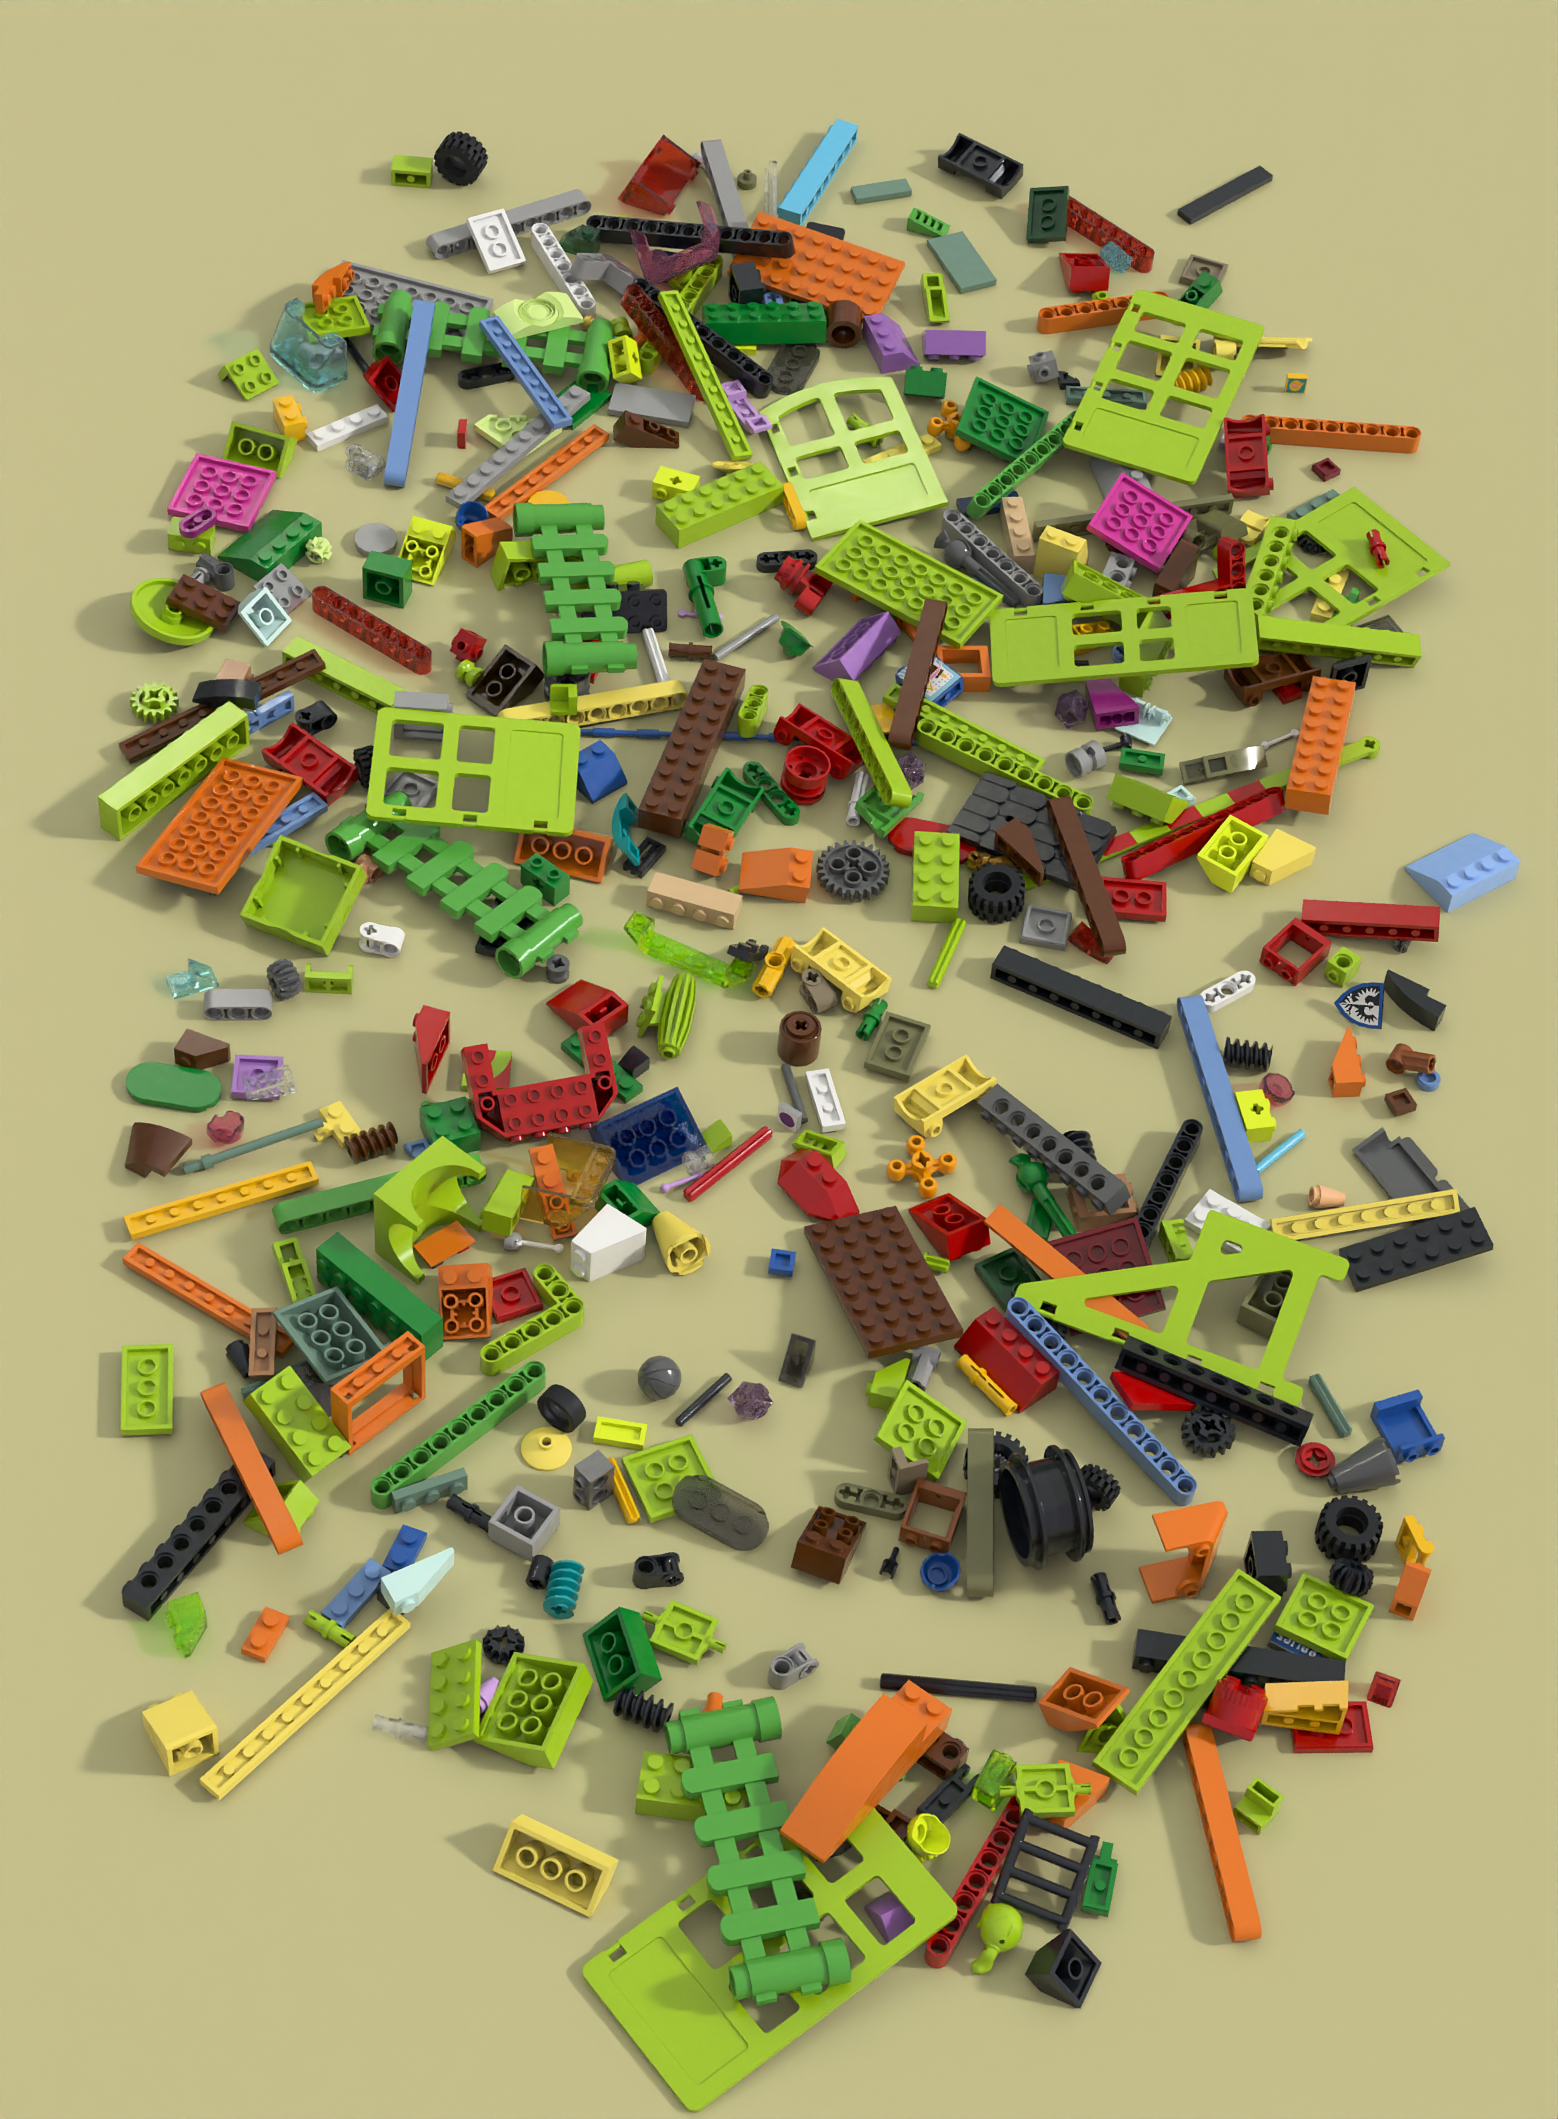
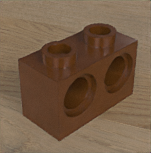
[916,1732,969,1781]

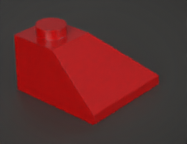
[363,355,402,412]

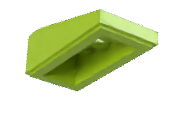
[792,1129,847,1169]

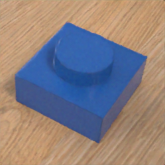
[768,1248,796,1277]

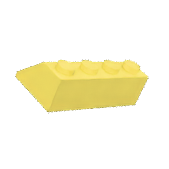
[493,1814,619,1917]

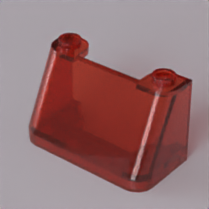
[617,134,701,216]

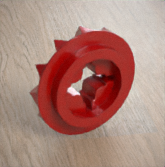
[1295,1442,1335,1479]

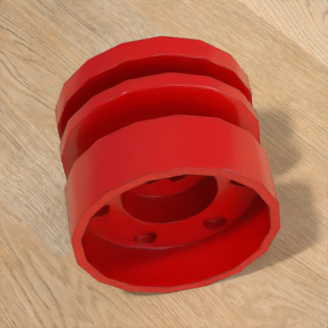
[779,745,831,805]

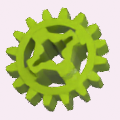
[130,681,179,723]

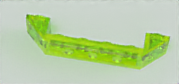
[624,911,757,988]

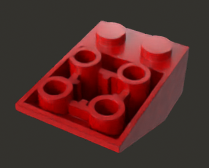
[546,979,629,1036]

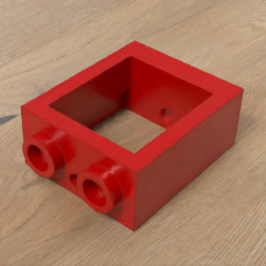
[1259,917,1332,986]

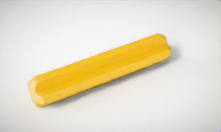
[436,472,495,501]
[608,1457,640,1525]

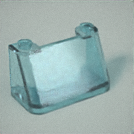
[269,298,347,393]

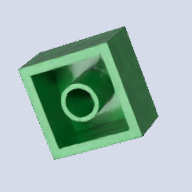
[362,550,412,609]
[419,1096,481,1153]

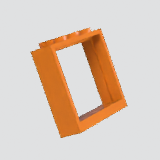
[330,1331,426,1456]

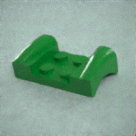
[683,767,765,847]

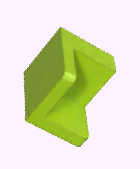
[550,684,578,715]

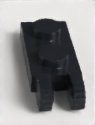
[727,939,769,963]
[916,1764,983,1824]

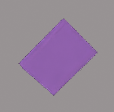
[864,1893,915,1944]

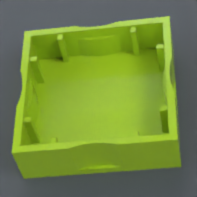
[240,835,367,957]

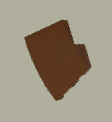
[125,1122,192,1178]

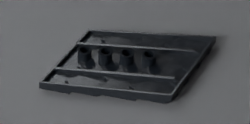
[947,772,1117,892]

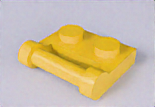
[1395,1515,1434,1567]

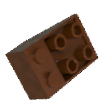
[791,1506,867,1584]

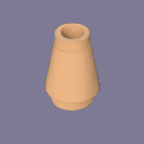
[1308,1185,1345,1208]

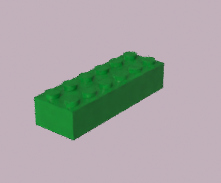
[702,301,827,345]
[316,1232,443,1361]

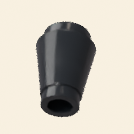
[225,1340,250,1379]

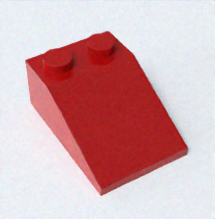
[1059,253,1110,293]
[412,1005,450,1094]
[908,1193,991,1261]

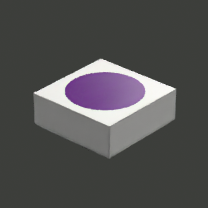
[777,1102,802,1133]

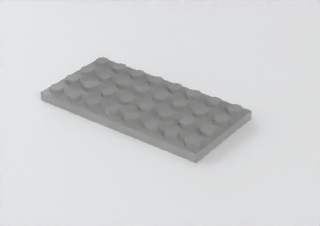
[333,260,493,354]

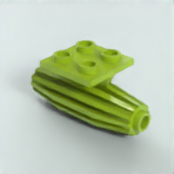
[636,973,696,1059]

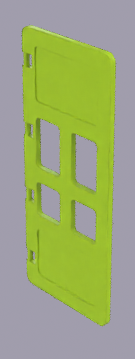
[990,588,1259,687]

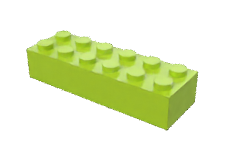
[655,461,784,549]

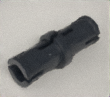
[446,1493,492,1533]
[1090,1572,1121,1625]

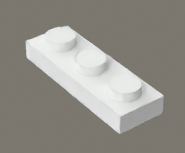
[805,1068,846,1133]

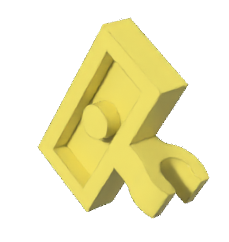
[313,1101,361,1148]

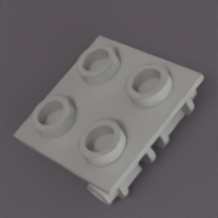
[253,563,312,615]

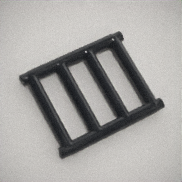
[990,1808,1100,1932]

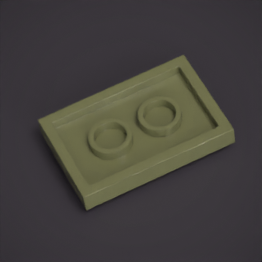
[864,1012,931,1081]

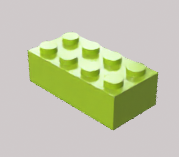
[911,831,960,923]
[243,1365,351,1483]
[635,1750,747,1822]

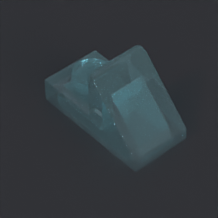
[166,959,219,999]

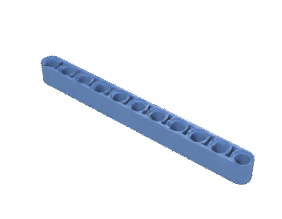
[383,299,435,488]
[1177,995,1263,1202]
[1005,1297,1197,1506]

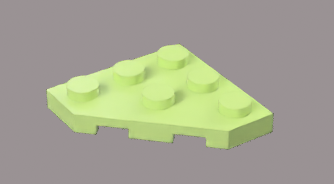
[474,415,562,456]

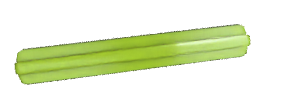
[927,918,966,989]

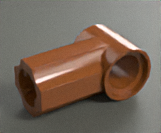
[1385,1043,1436,1074]

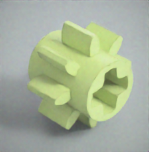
[305,536,332,564]

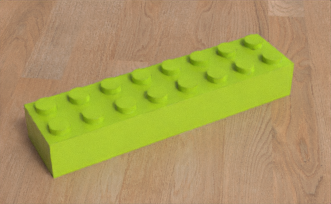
[98,701,250,841]

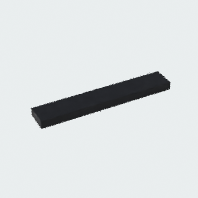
[1177,166,1273,225]

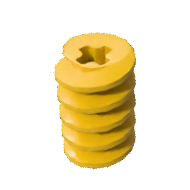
[1174,365,1213,393]

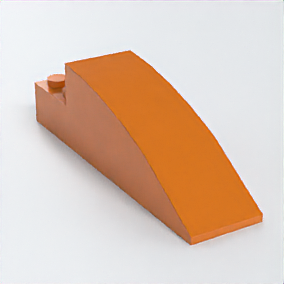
[779,1680,952,1864]

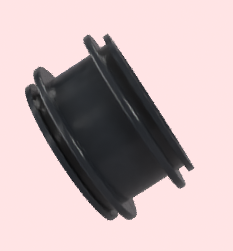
[998,1445,1094,1570]

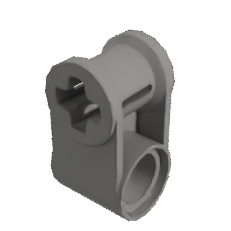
[768,1643,819,1690]

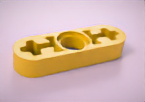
[782,482,807,531]

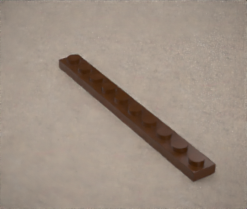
[118,649,326,764]

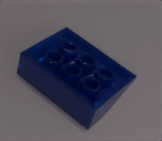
[588,1086,710,1186]

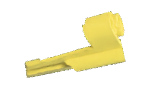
[1210,336,1312,360]

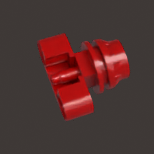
[774,556,833,617]

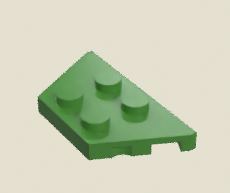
[854,785,924,838]

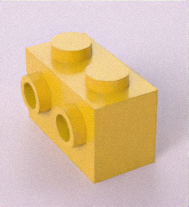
[272,395,308,442]

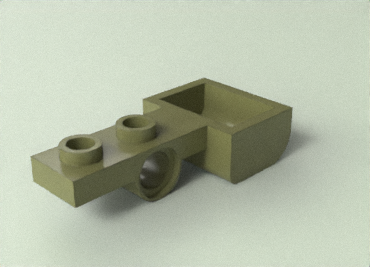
[1167,509,1248,560]

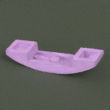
[721,380,773,434]

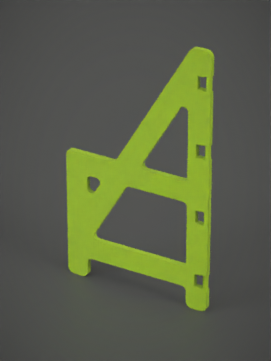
[1014,1210,1349,1407]

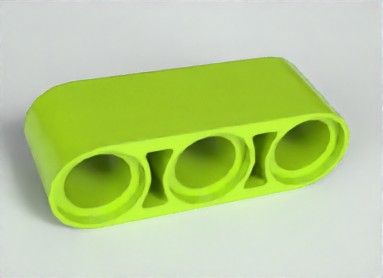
[737,684,769,738]

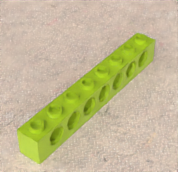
[1246,515,1298,619]

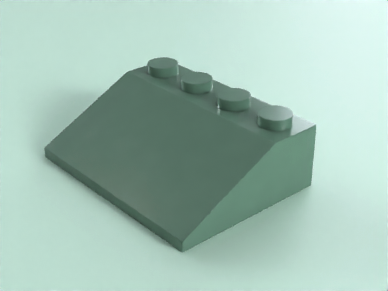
[272,1286,385,1385]

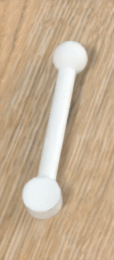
[1261,729,1299,750]

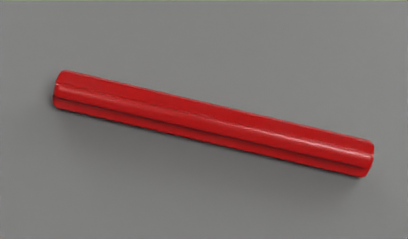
[683,1126,773,1202]

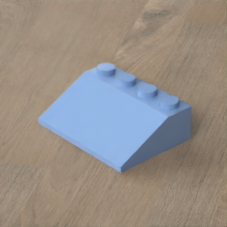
[1404,833,1520,913]

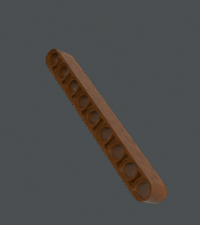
[888,598,948,751]
[1046,796,1126,958]

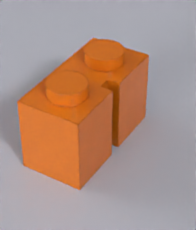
[691,823,735,876]

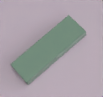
[850,178,912,204]

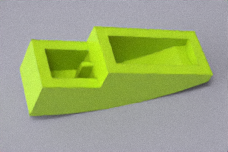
[920,273,950,323]

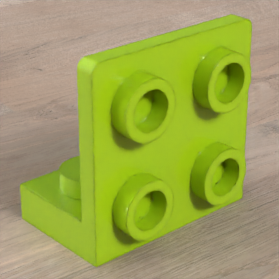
[218,348,279,401]

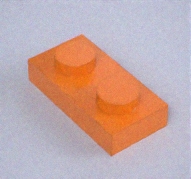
[241,1606,289,1663]

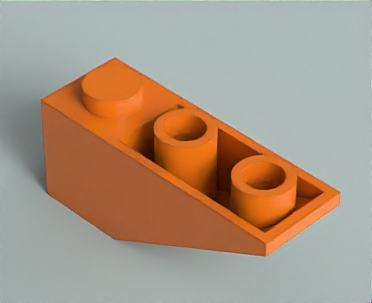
[1328,1027,1366,1098]

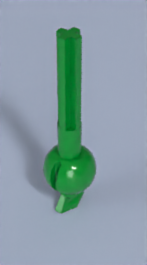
[1009,1153,1077,1237]

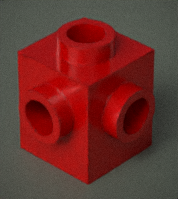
[450,628,487,663]

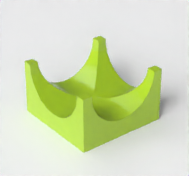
[373,1136,486,1285]

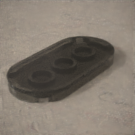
[767,343,820,395]
[672,1475,769,1551]

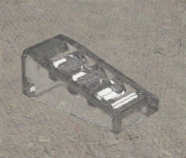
[242,1065,297,1101]

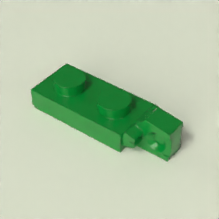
[1081,1841,1118,1917]

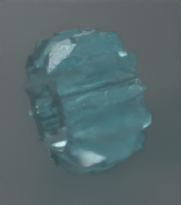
[1099,241,1133,273]

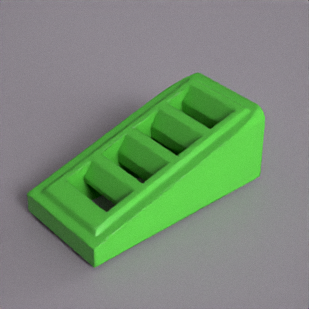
[907,208,950,238]

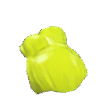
[907,1813,951,1863]

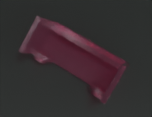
[629,200,721,285]

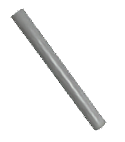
[712,613,779,662]

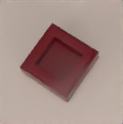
[1311,458,1341,482]

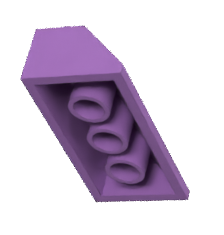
[812,611,901,681]

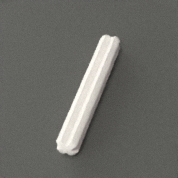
[642,628,670,683]

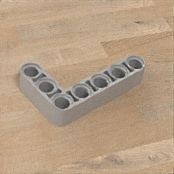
[569,253,642,299]

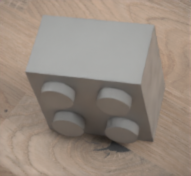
[488,1485,560,1562]

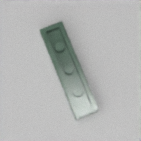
[1065,386,1147,410]

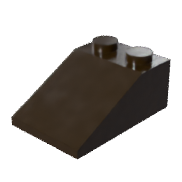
[465,644,544,717]

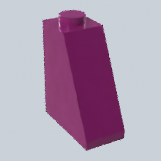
[1085,678,1139,730]

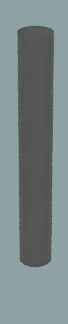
[781,1063,808,1124]

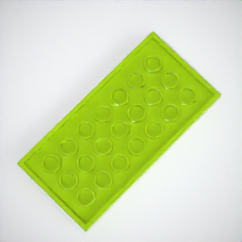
[814,519,1004,649]

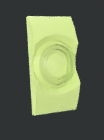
[493,292,584,339]

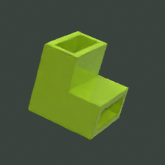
[1233,1777,1284,1835]

